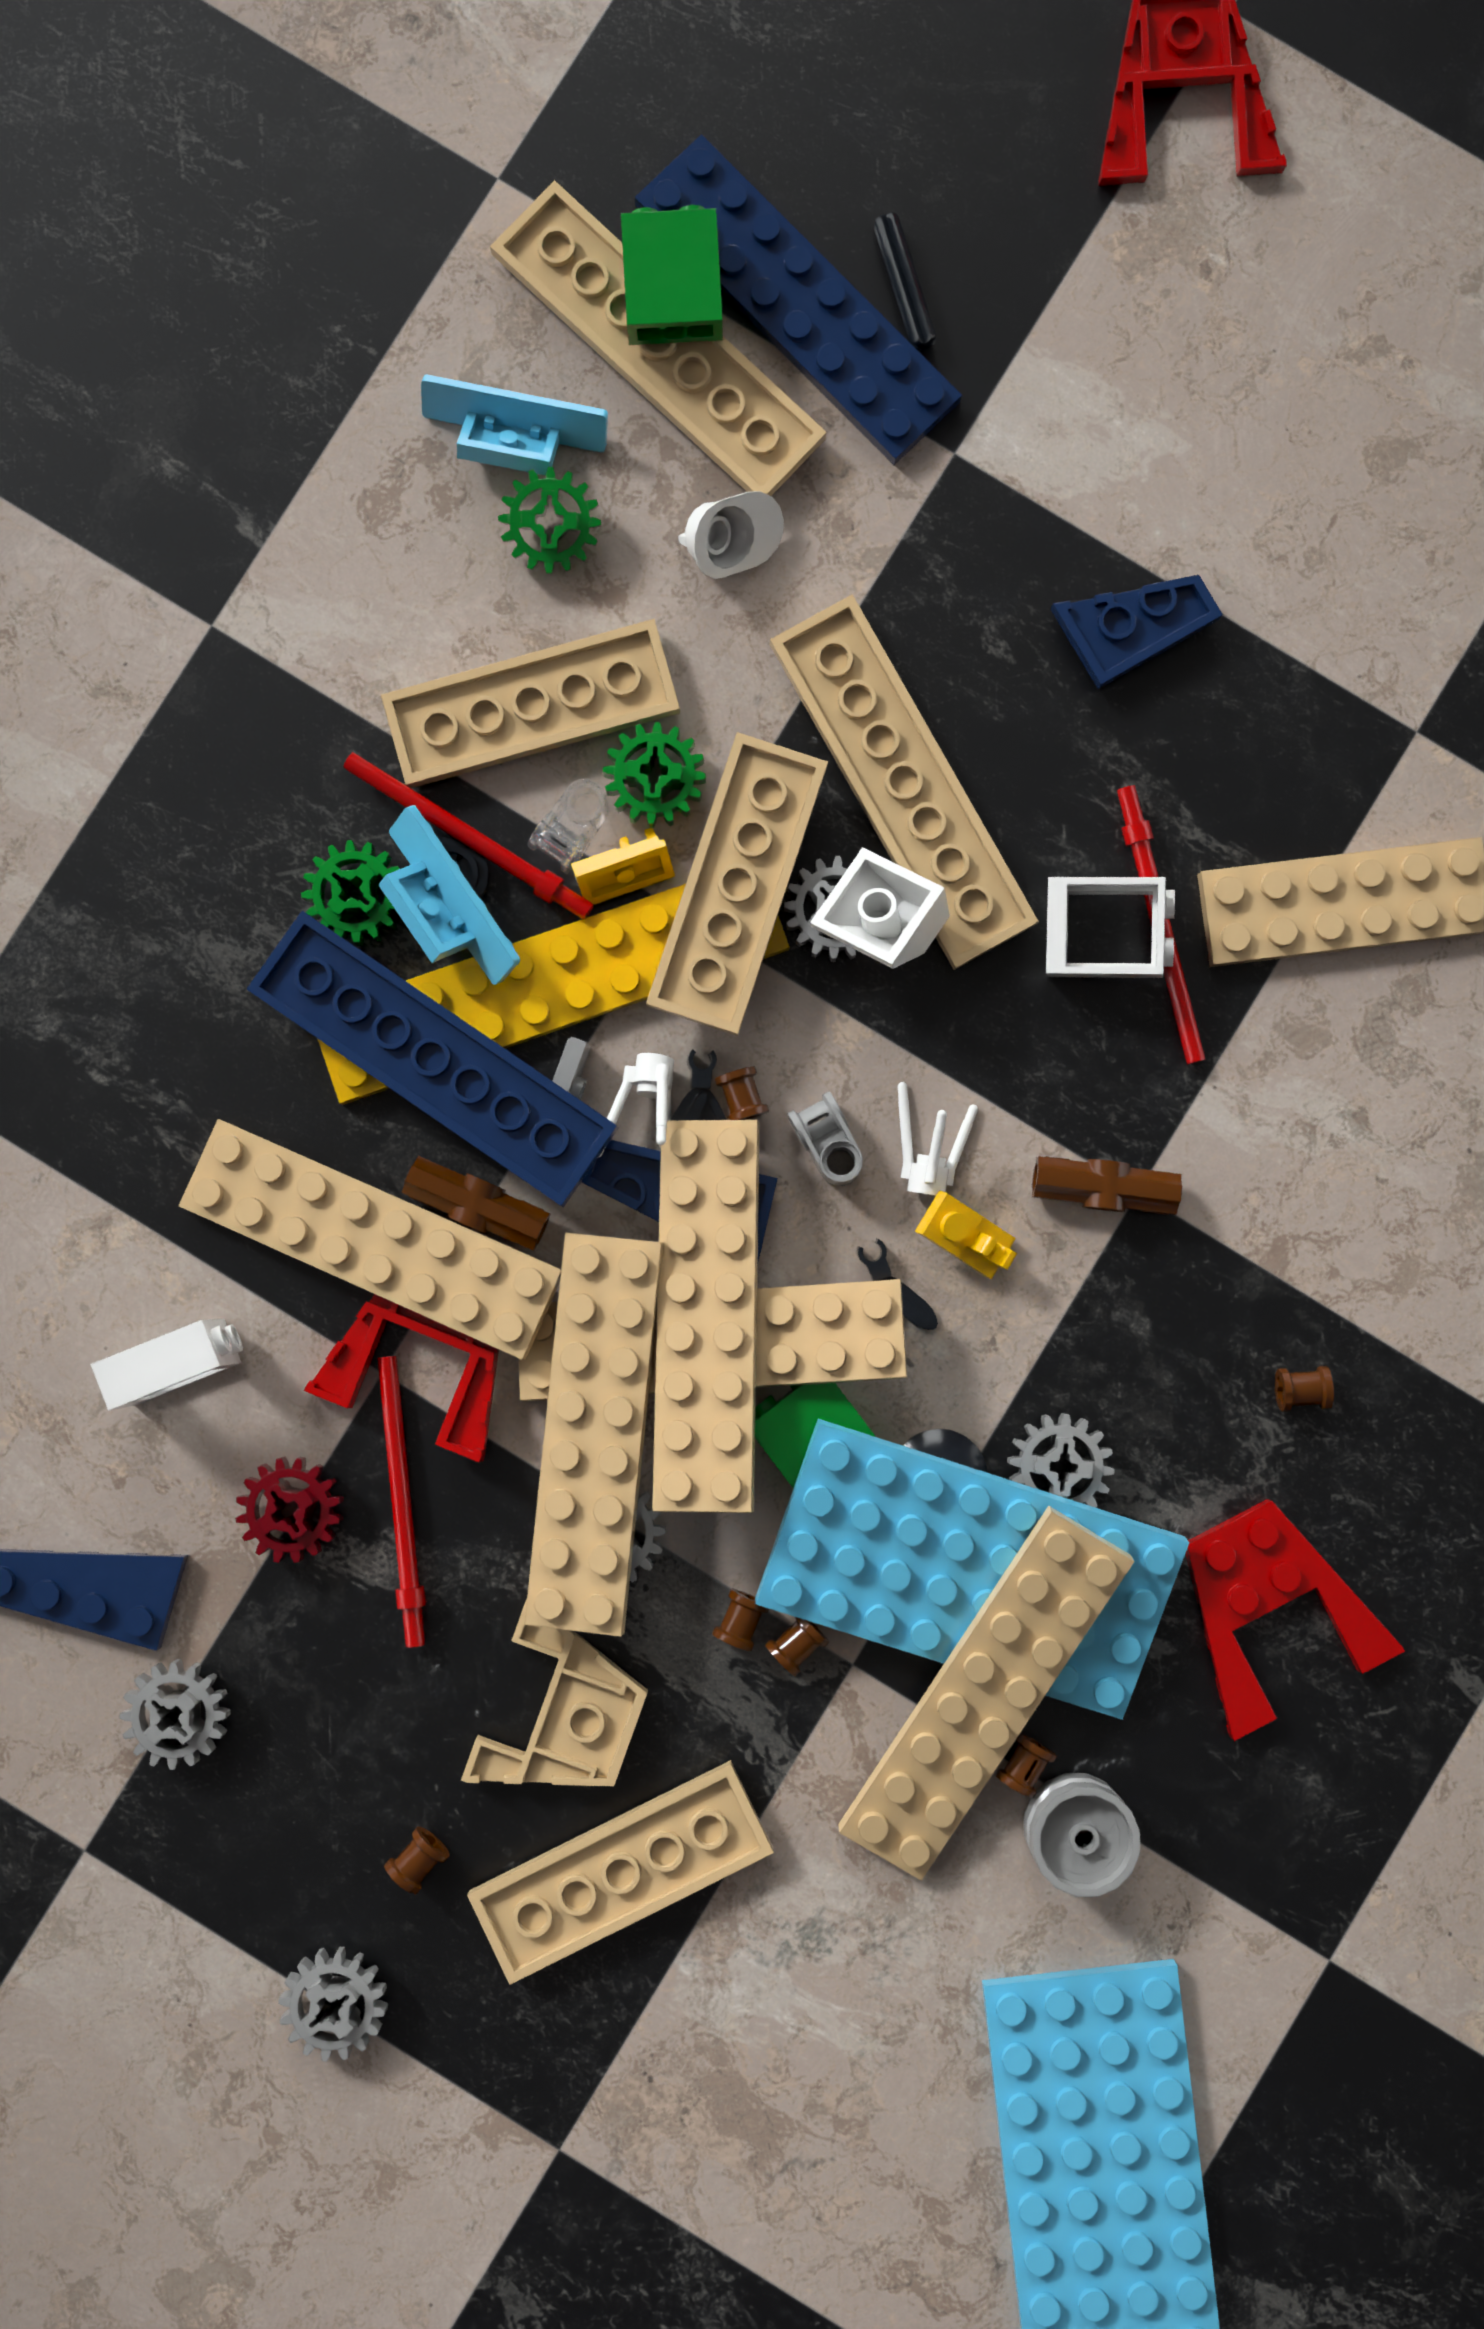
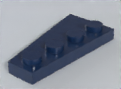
[581,1140,778,1266]
[0,1549,188,1651]

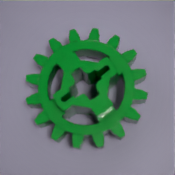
[498,467,601,574]
[603,722,706,828]
[301,840,400,946]

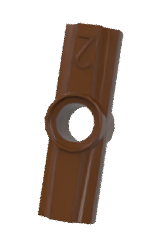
[402,1156,551,1251]
[1032,1156,1182,1215]

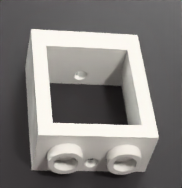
[1046,877,1175,978]
[90,1319,243,1411]

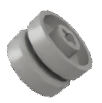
[1024,1773,1140,1897]

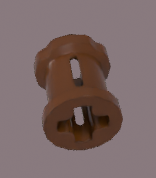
[715,1066,769,1120]
[1275,1366,1334,1412]
[712,1588,769,1651]
[765,1617,830,1676]
[995,1733,1057,1799]
[384,1826,450,1894]

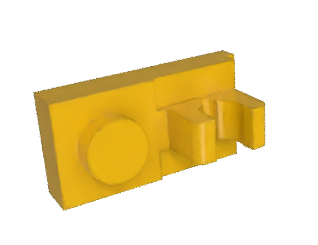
[571,828,675,905]
[915,1190,1017,1279]

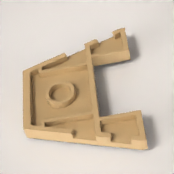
[461,1599,648,1786]

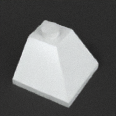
[810,848,950,969]

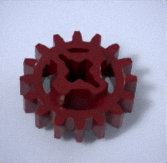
[235,1457,344,1563]

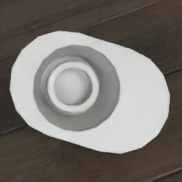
[678,491,784,579]

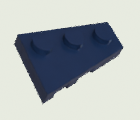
[1050,574,1223,689]

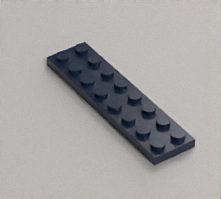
[635,134,962,465]
[247,911,619,1208]

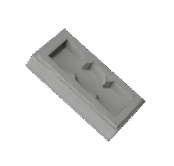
[552,1037,591,1100]

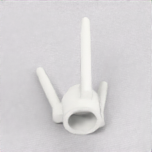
[598,1053,675,1158]
[898,1082,978,1196]

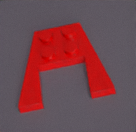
[1098,0,1287,186]
[304,1294,499,1462]
[1186,1499,1405,1741]

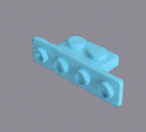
[421,374,608,476]
[379,805,520,985]

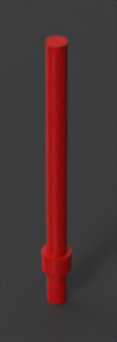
[343,752,594,920]
[1117,785,1206,1064]
[377,1356,426,1648]

